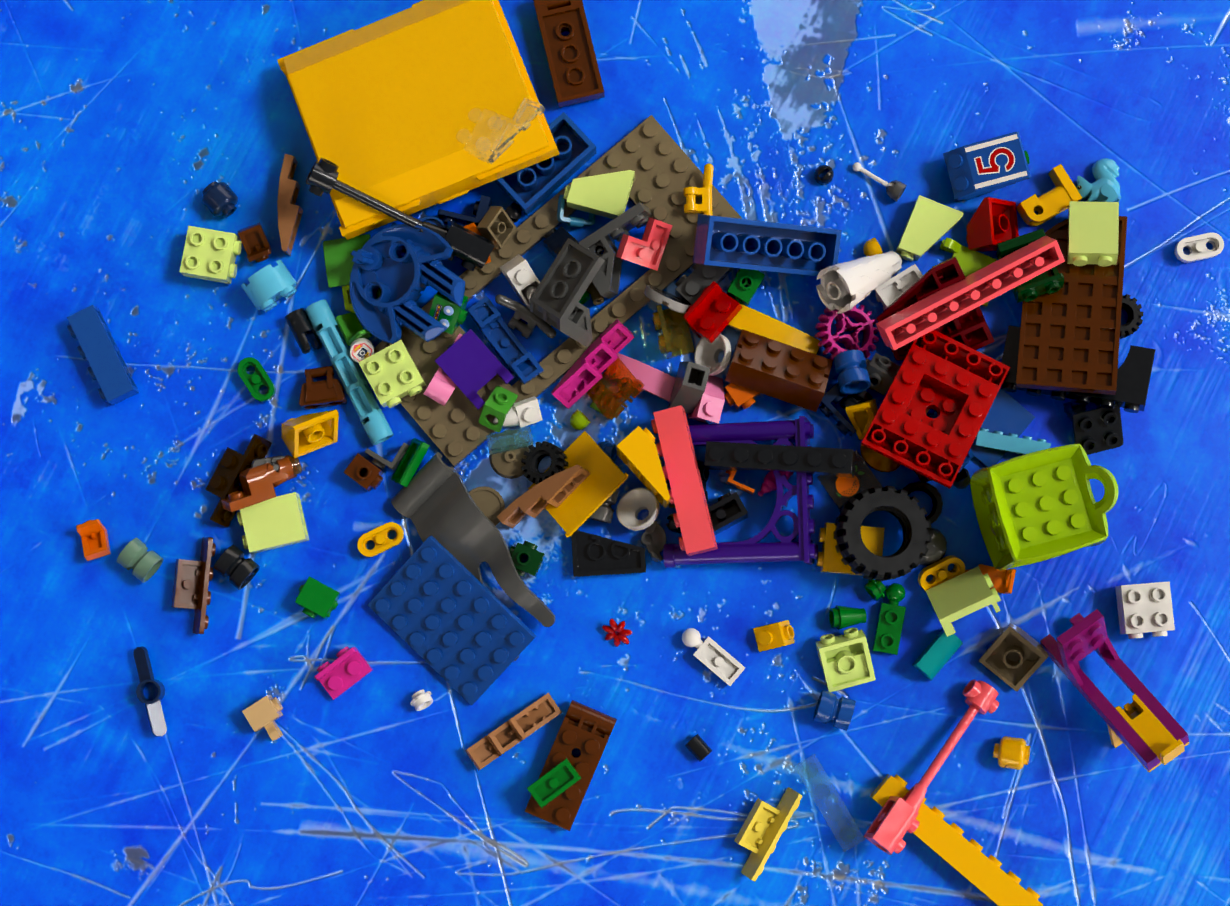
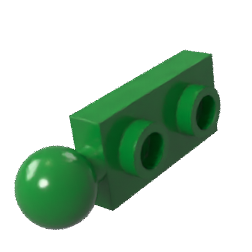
[872,583,906,655]

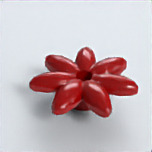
[602,618,632,647]

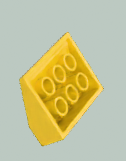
[616,426,670,508]

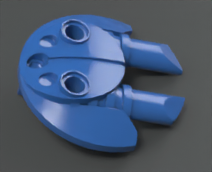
[350,224,465,344]

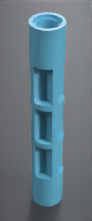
[305,299,394,445]

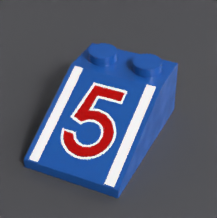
[943,132,1031,200]

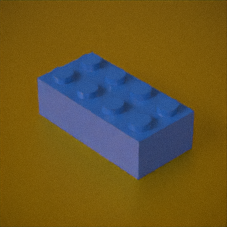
[495,112,596,216]

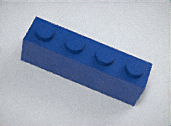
[67,305,139,405]

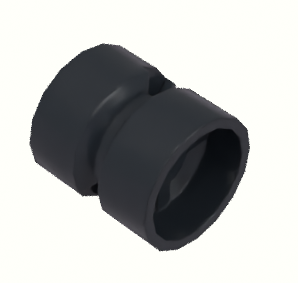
[213,544,260,590]

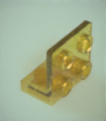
[652,305,695,359]

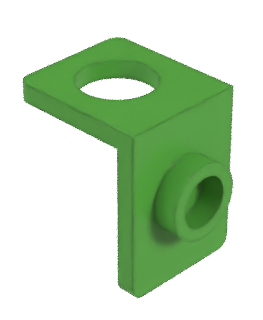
[335,312,373,346]
[479,386,518,433]

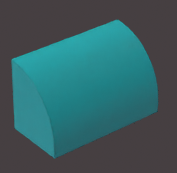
[912,629,963,681]

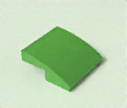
[323,234,371,288]

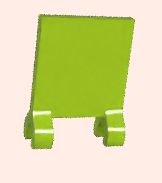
[939,237,997,307]

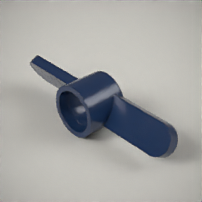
[134,646,167,737]

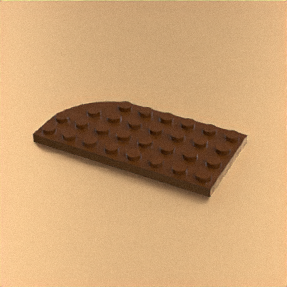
[1016,216,1127,395]

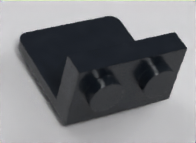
[1063,399,1123,455]

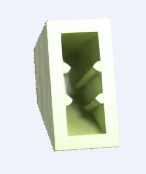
[564,170,635,219]
[895,195,964,261]

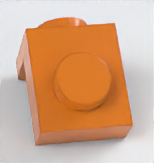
[76,519,111,561]

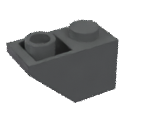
[668,361,711,415]

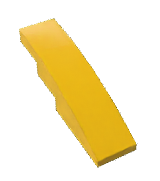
[728,304,820,354]

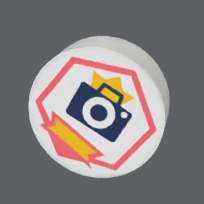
[350,338,374,362]

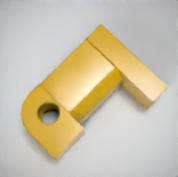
[1016,164,1082,227]

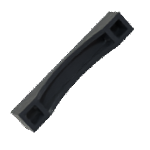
[704,441,855,478]

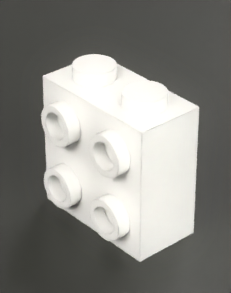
[1115,581,1175,639]

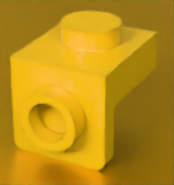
[753,620,794,652]

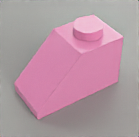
[687,375,725,424]

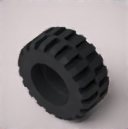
[833,485,932,581]

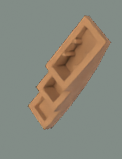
[277,154,303,256]
[497,464,591,529]
[465,693,562,771]

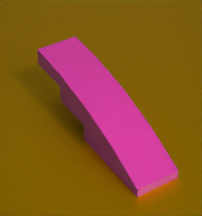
[551,319,634,409]

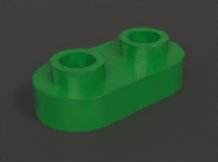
[237,357,276,402]

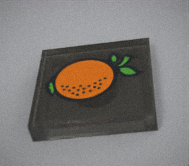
[817,450,882,511]

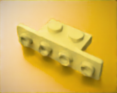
[734,787,802,882]

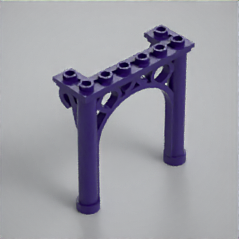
[663,416,818,568]

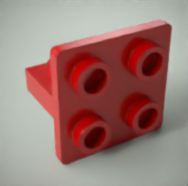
[683,281,743,343]

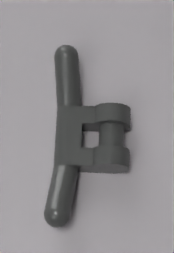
[495,294,556,339]

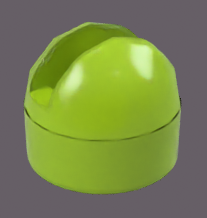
[570,409,591,430]

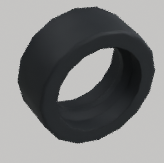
[903,481,943,524]

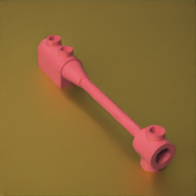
[863,679,1000,855]

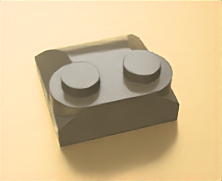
[979,623,1049,692]

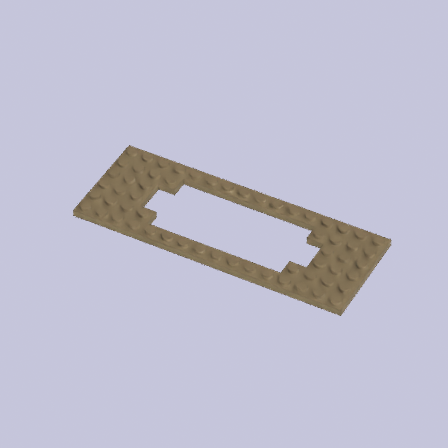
[374,115,742,467]

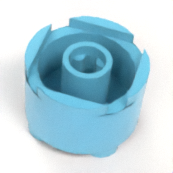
[241,260,297,312]

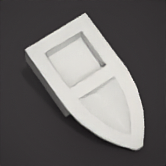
[493,396,543,428]

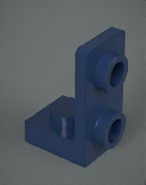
[438,195,492,226]
[819,383,856,436]

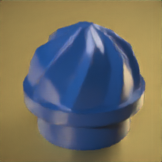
[598,441,617,462]

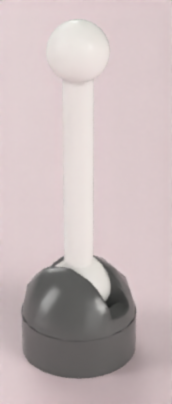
[852,162,907,202]

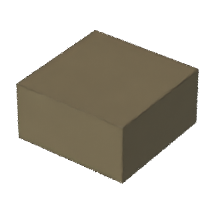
[476,206,516,249]

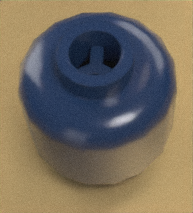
[202,181,238,217]

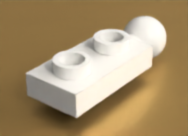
[682,628,745,686]

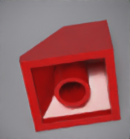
[966,197,1019,252]

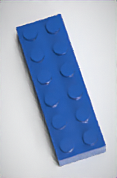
[693,214,842,276]

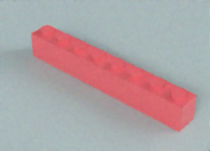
[876,236,1065,350]

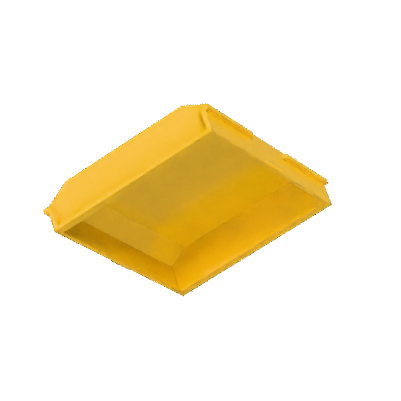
[277,0,560,240]

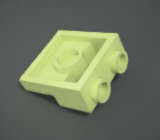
[815,628,876,692]

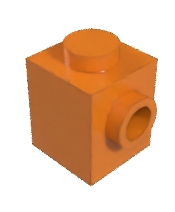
[724,383,761,410]

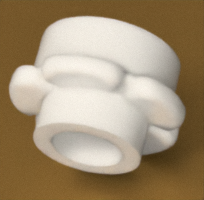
[410,689,433,711]

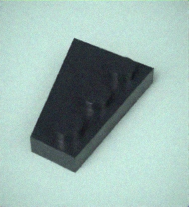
[571,530,646,577]

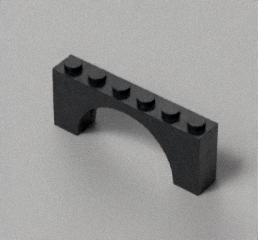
[1001,325,1155,413]

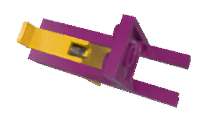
[1040,609,1189,773]

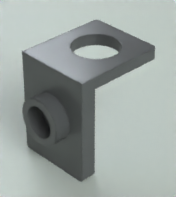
[365,443,409,471]

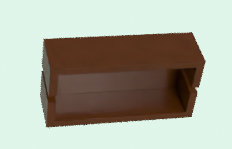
[725,329,833,412]

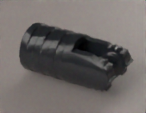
[285,308,322,354]

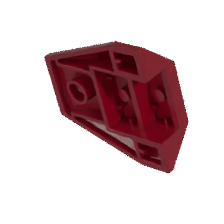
[876,256,995,360]

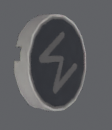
[644,285,690,314]

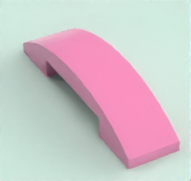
[605,353,676,402]

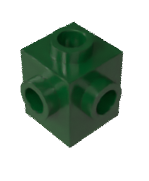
[509,541,545,577]

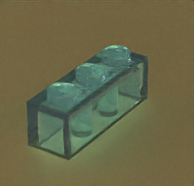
[486,427,533,455]

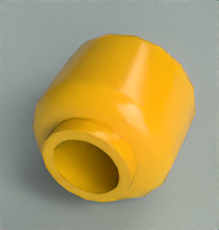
[993,736,1030,770]

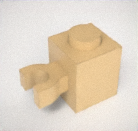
[242,695,283,741]

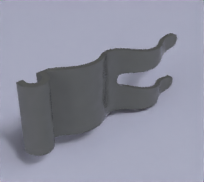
[391,452,556,662]

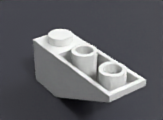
[499,254,551,326]

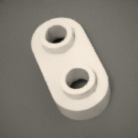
[1174,233,1224,263]

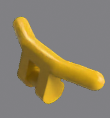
[683,163,714,215]

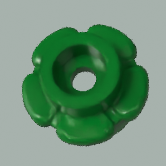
[864,579,886,601]

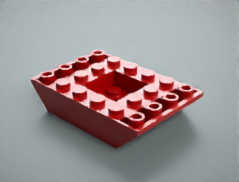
[861,330,1010,488]

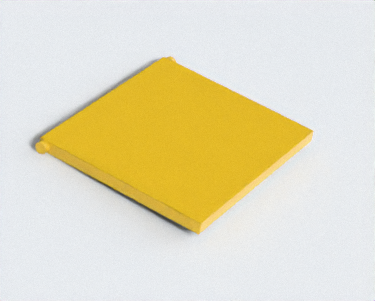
[528,431,629,537]

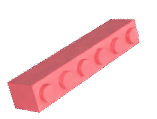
[651,405,718,556]

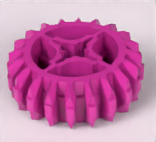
[815,305,879,360]

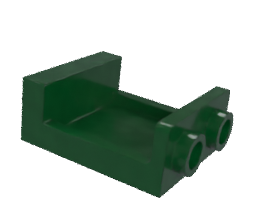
[996,228,1064,303]

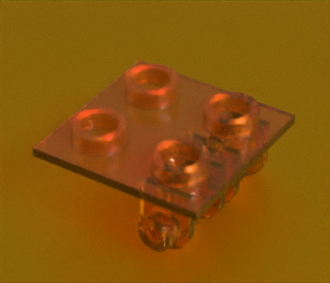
[587,357,645,420]

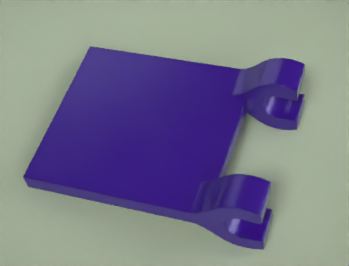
[435,329,514,410]

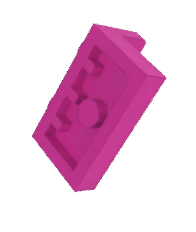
[314,646,373,700]

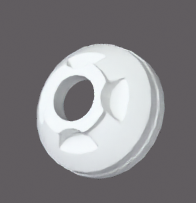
[694,334,732,376]
[616,488,660,531]

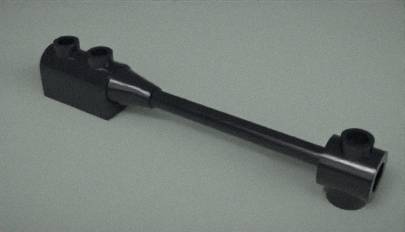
[306,158,494,271]

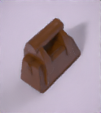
[299,366,347,410]

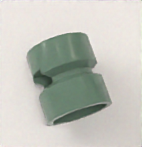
[117,538,164,583]

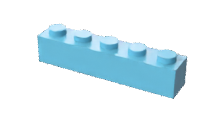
[972,428,1051,455]

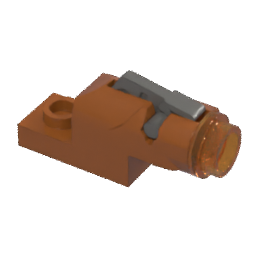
[221,455,302,512]

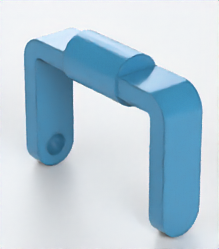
[557,195,596,228]

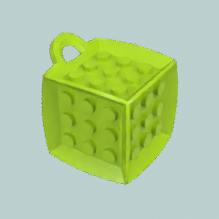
[970,444,1118,571]

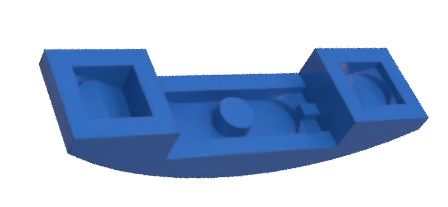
[467,296,544,385]

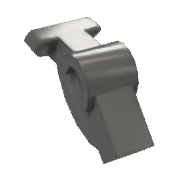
[640,521,666,562]

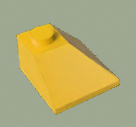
[281,410,339,459]

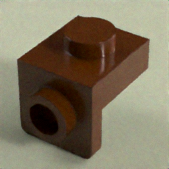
[238,222,271,263]

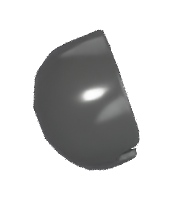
[920,527,947,566]

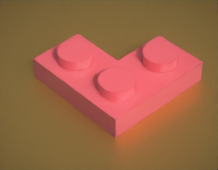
[616,217,673,271]

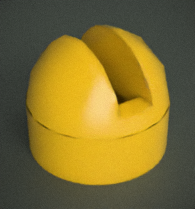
[863,237,883,256]

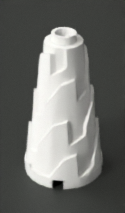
[816,251,902,314]

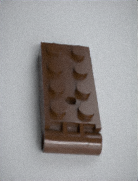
[533,0,605,108]
[525,700,617,831]

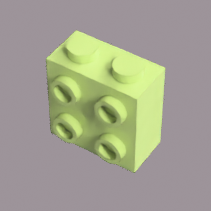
[179,226,242,284]
[358,340,426,408]

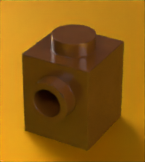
[344,453,384,491]

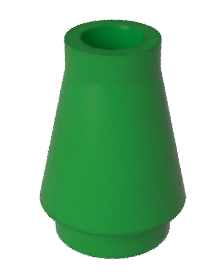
[829,605,866,630]

